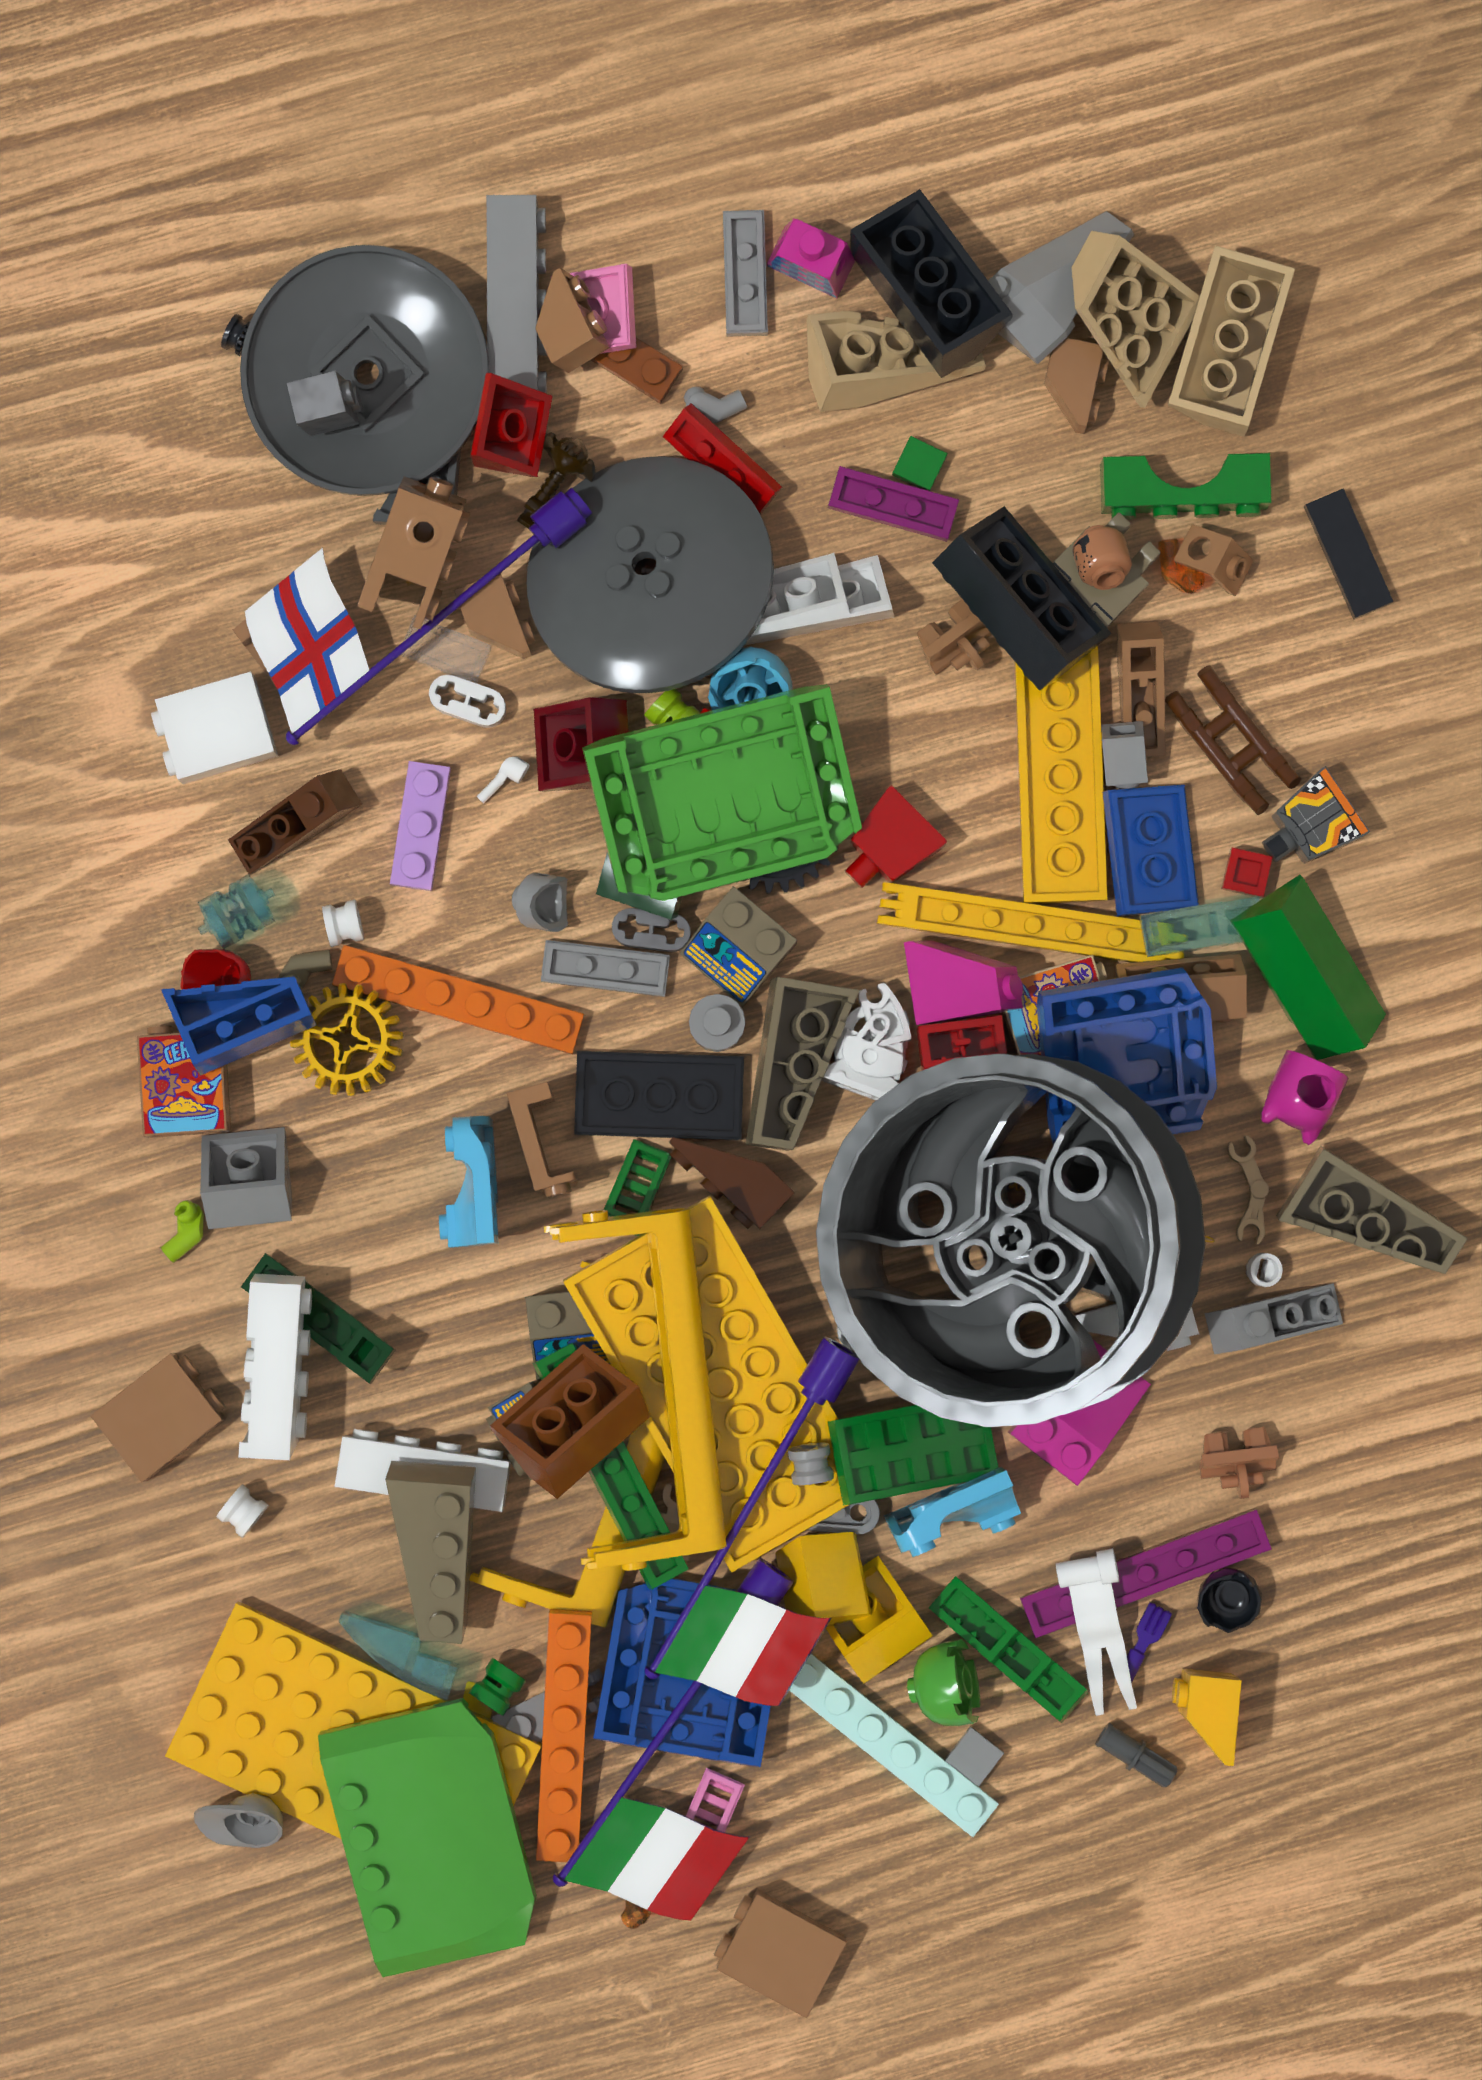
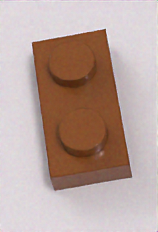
[591,337,683,404]

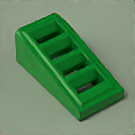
[604,1139,672,1236]

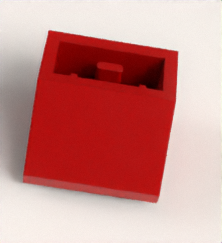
[916,1015,1007,1071]

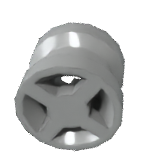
[787,1443,834,1485]

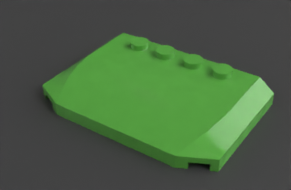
[582,684,862,901]
[318,1698,537,1977]

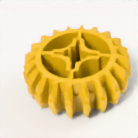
[290,983,404,1096]

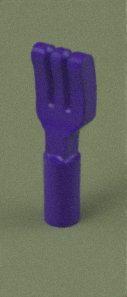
[1127,1602,1172,1683]

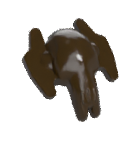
[517,432,596,529]

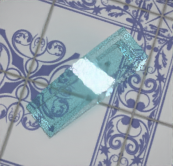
[1139,896,1260,957]
[339,1611,460,1700]

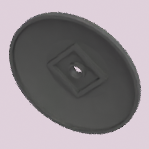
[240,245,489,496]
[526,456,774,693]

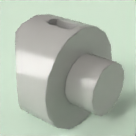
[512,873,568,932]
[689,994,745,1052]

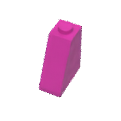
[904,940,1023,1025]

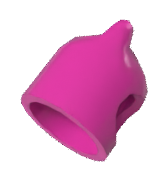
[1261,1050,1349,1145]

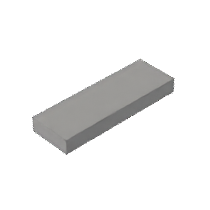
[723,210,768,337]
[541,940,670,997]

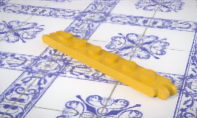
[877,882,1187,963]

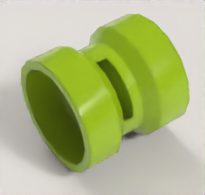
[644,689,701,725]

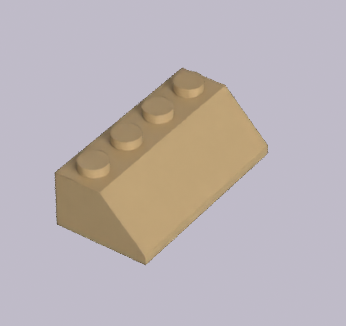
[1168,245,1295,437]

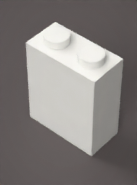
[151,672,278,784]

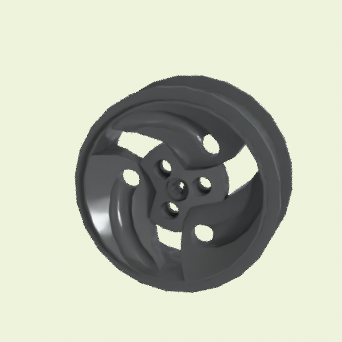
[816,1054,1206,1427]

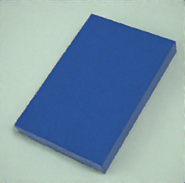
[1102,784,1199,916]

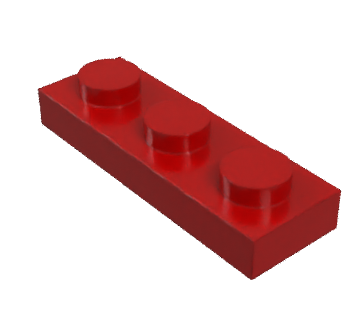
[663,403,782,515]

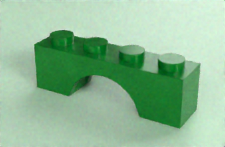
[1100,453,1271,520]

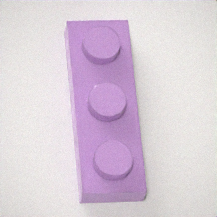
[390,761,451,891]

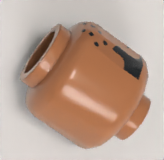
[1072,525,1132,590]

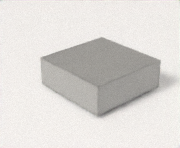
[945,1726,1004,1787]

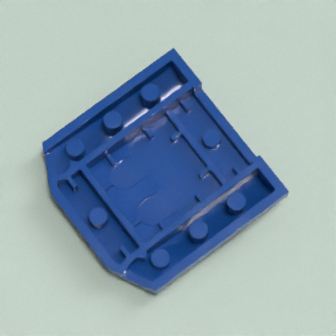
[1037,967,1217,1145]
[593,1579,771,1767]

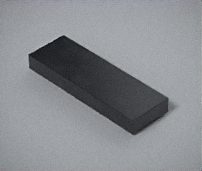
[1304,488,1394,620]

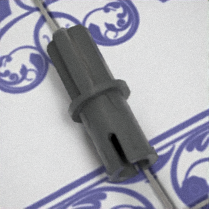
[1095,1722,1178,1788]

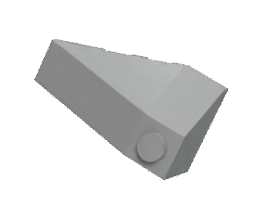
[988,211,1134,364]

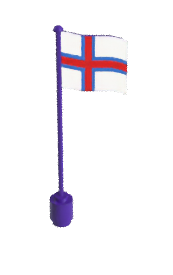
[245,488,592,745]

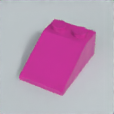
[1008,1340,1151,1486]

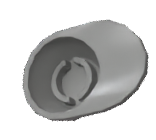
[194,1793,283,1848]

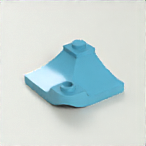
[439,1116,499,1248]
[884,1467,1021,1557]

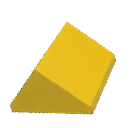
[775,1532,872,1626]

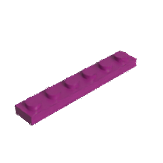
[1020,1509,1272,1638]

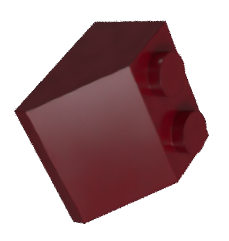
[533,697,629,792]

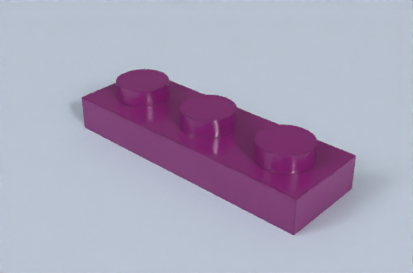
[828,466,959,542]

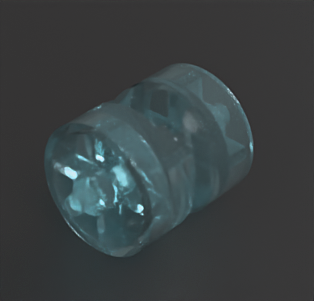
[198,874,275,949]

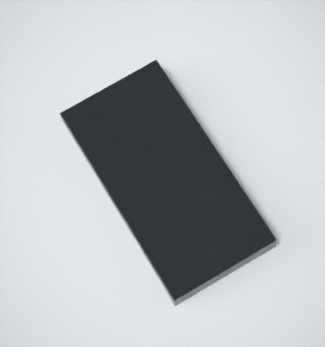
[574,1051,744,1140]

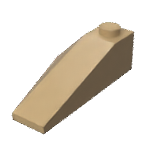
[807,311,986,412]

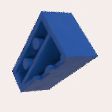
[161,976,316,1076]

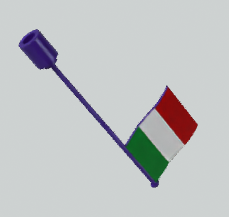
[644,1337,860,1706]
[553,1558,794,1921]

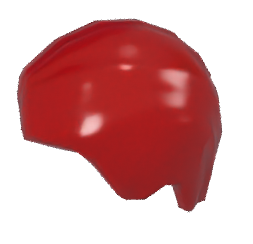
[180,948,251,989]

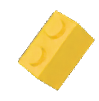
[826,1556,933,1684]
[1172,1668,1242,1766]

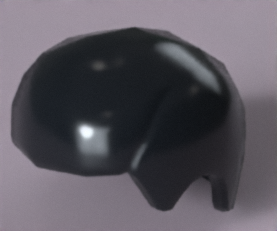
[1197,1568,1262,1633]

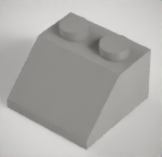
[200,1127,292,1229]

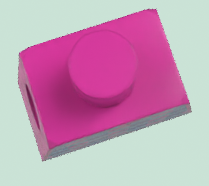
[766,218,855,299]

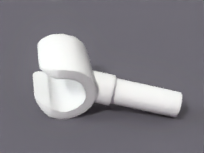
[477,756,530,803]

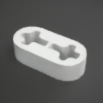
[429,675,507,728]

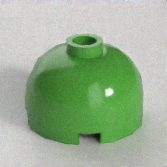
[907,1639,980,1726]

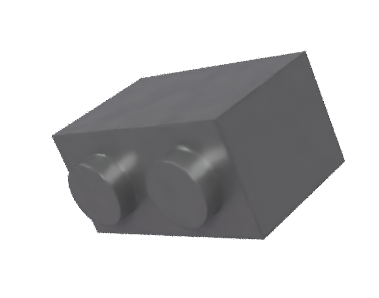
[287,370,362,436]

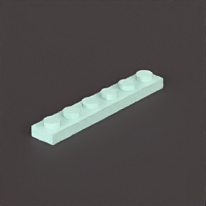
[789,1653,999,1837]

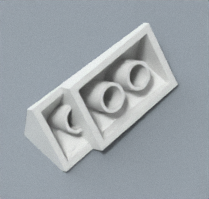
[745,553,894,645]

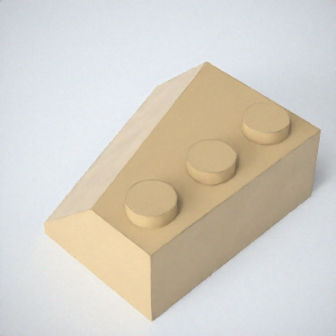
[1071,231,1200,408]

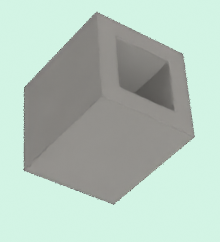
[1101,721,1148,789]

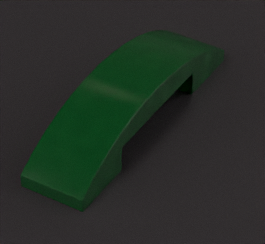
[241,1253,396,1384]

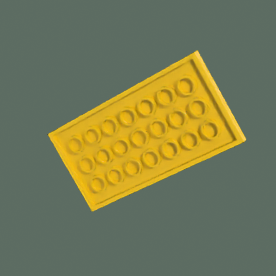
[563,1195,848,1573]
[165,1601,542,1839]

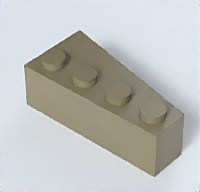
[1276,1146,1468,1274]

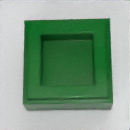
[892,436,948,491]

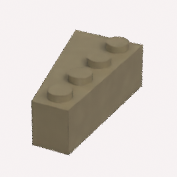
[746,977,860,1151]
[385,1461,476,1644]

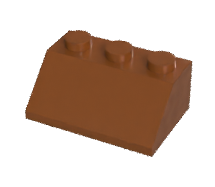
[490,1344,650,1499]

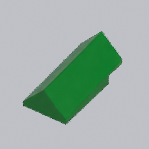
[1230,874,1386,1060]

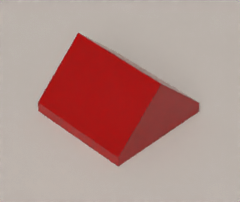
[471,373,553,477]

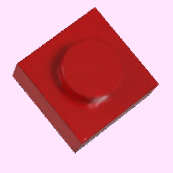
[1221,847,1273,899]

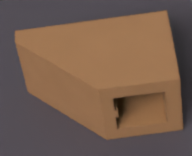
[535,268,610,373]
[1044,338,1109,434]
[454,573,535,659]

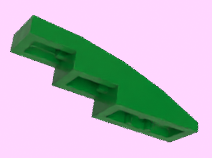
[929,1576,1089,1723]

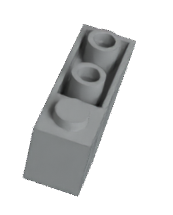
[1205,1283,1343,1355]

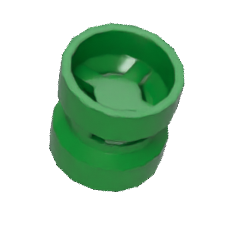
[469,1657,527,1716]

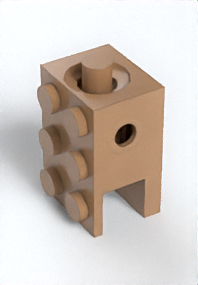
[357,476,471,629]

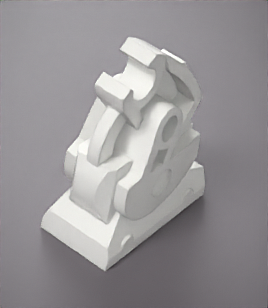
[821,983,911,1101]

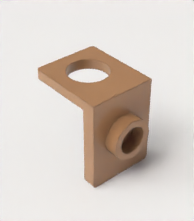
[1174,524,1253,596]

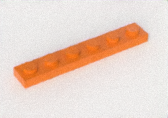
[332,945,584,1055]
[536,1609,592,1862]

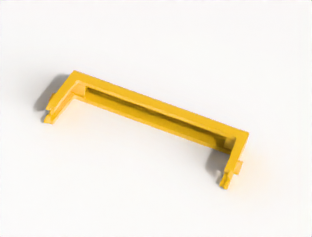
[544,1208,727,1571]
[469,1261,665,1627]

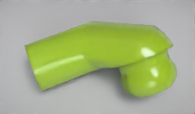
[160,1200,204,1263]

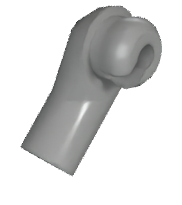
[684,386,747,423]

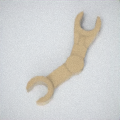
[1227,1136,1269,1244]

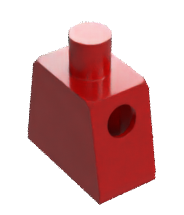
[845,785,947,888]

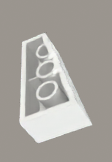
[238,1274,312,1460]

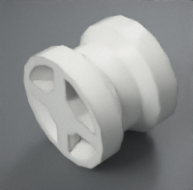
[322,899,364,947]
[216,1484,269,1538]

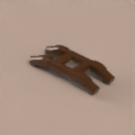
[1165,665,1302,815]

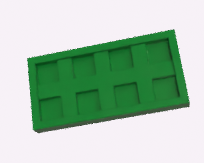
[828,1405,999,1506]

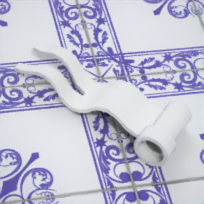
[1056,1548,1137,1716]

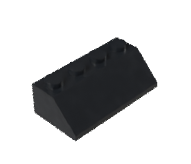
[850,189,1013,378]
[932,506,1112,691]

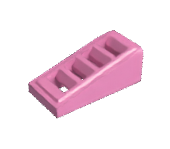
[686,1768,745,1832]

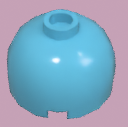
[708,647,793,710]

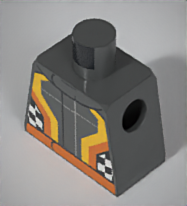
[1262,766,1370,864]

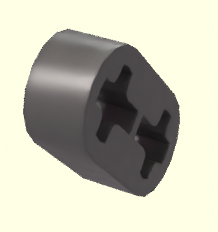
[612,908,691,952]

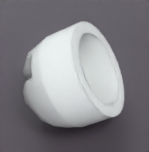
[1246,1253,1283,1287]

